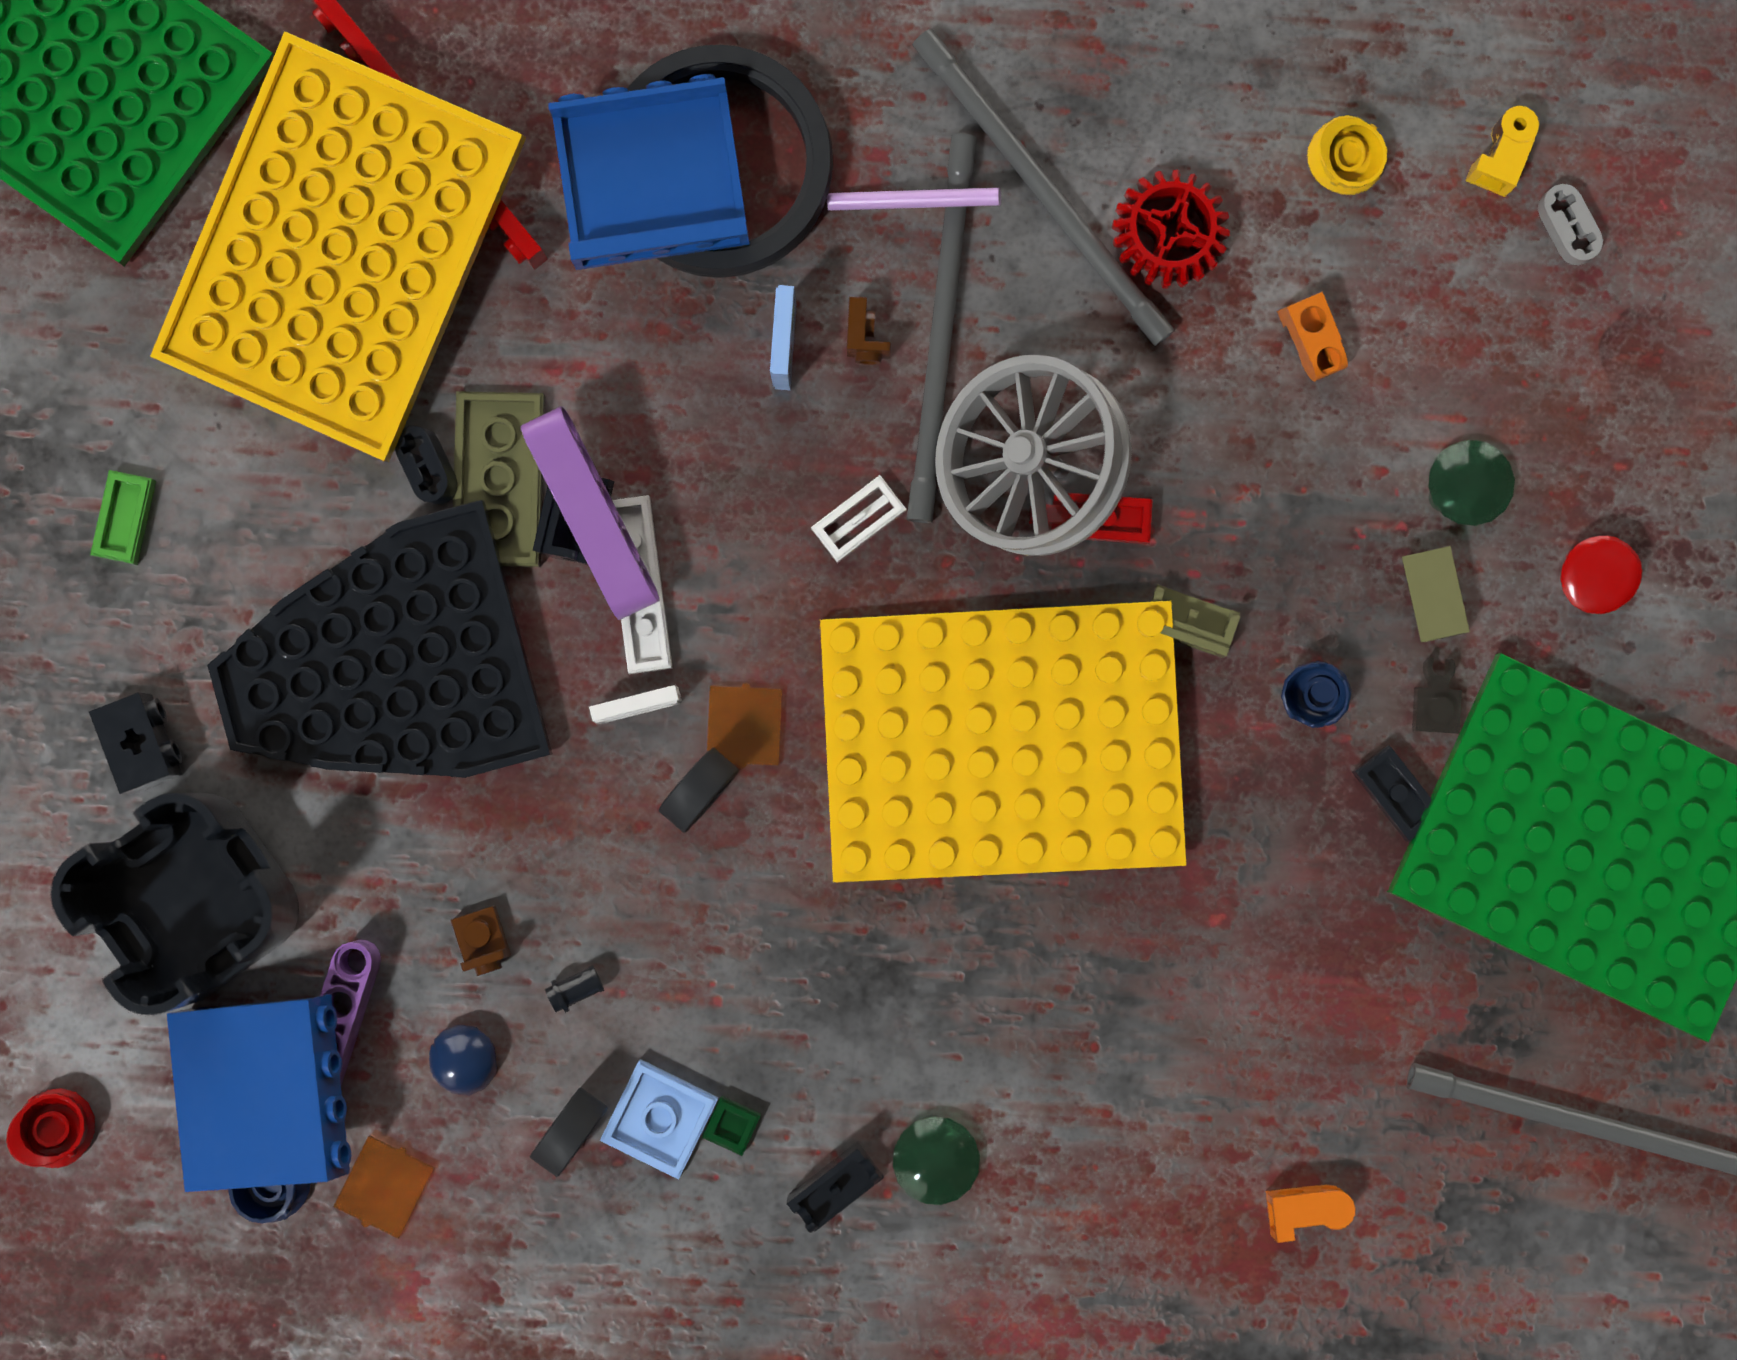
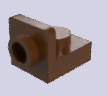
[847,297,891,365]
[451,905,511,976]

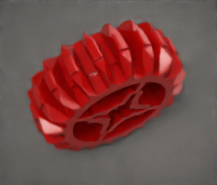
[1112,169,1230,289]

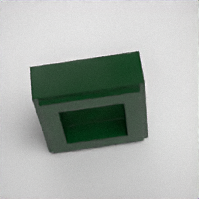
[702,1095,761,1156]

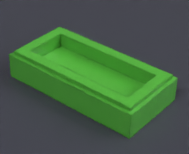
[90,470,156,565]

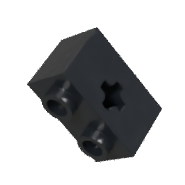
[89,692,183,794]

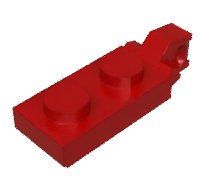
[1029,493,1153,544]

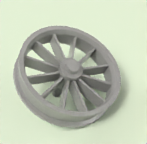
[935,355,1132,556]

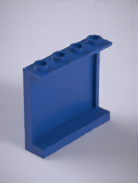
[548,74,750,270]
[167,994,351,1192]

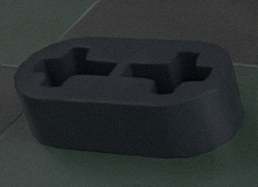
[395,425,458,505]

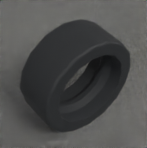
[659,748,739,833]
[530,1087,608,1177]

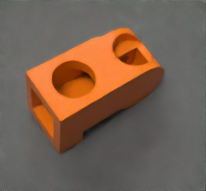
[1277,291,1348,382]
[1265,1185,1355,1243]

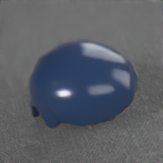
[1281,661,1352,728]
[429,1025,498,1096]

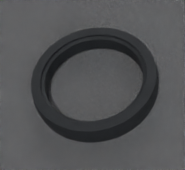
[627,45,833,278]

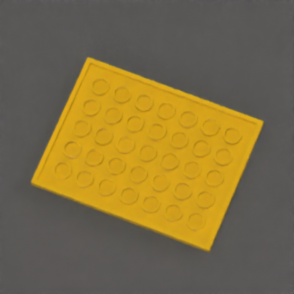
[150,31,526,462]
[820,601,1186,882]

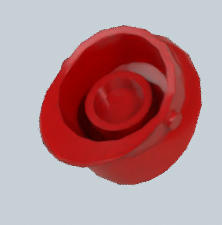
[1560,536,1642,614]
[6,1088,95,1168]

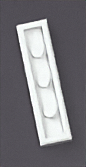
[612,495,673,674]

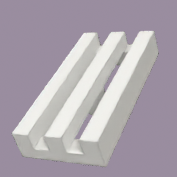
[811,475,906,563]
[589,685,682,724]

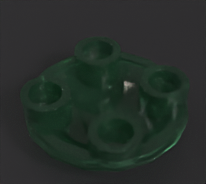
[1428,440,1515,526]
[892,1115,980,1205]

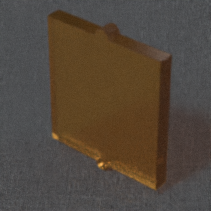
[707,683,782,768]
[333,1136,435,1239]

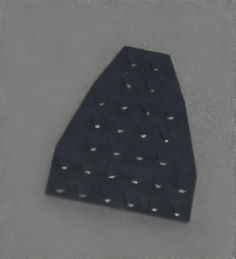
[207,500,553,778]

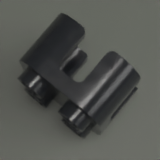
[51,793,299,1015]

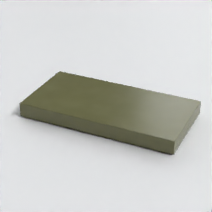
[453,391,545,568]

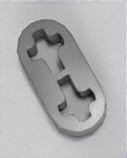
[1538,184,1603,265]

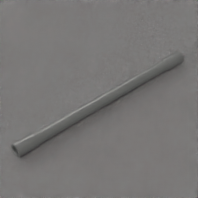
[912,28,1175,347]
[907,133,977,523]
[1407,1063,1737,1176]

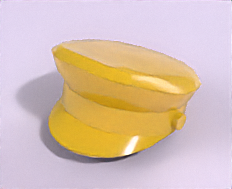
[1307,115,1387,195]

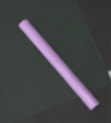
[827,188,1001,211]

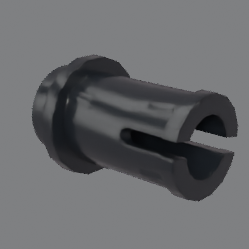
[545,965,604,1013]

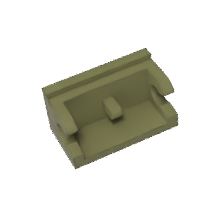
[1402,546,1470,643]
[1151,584,1240,658]

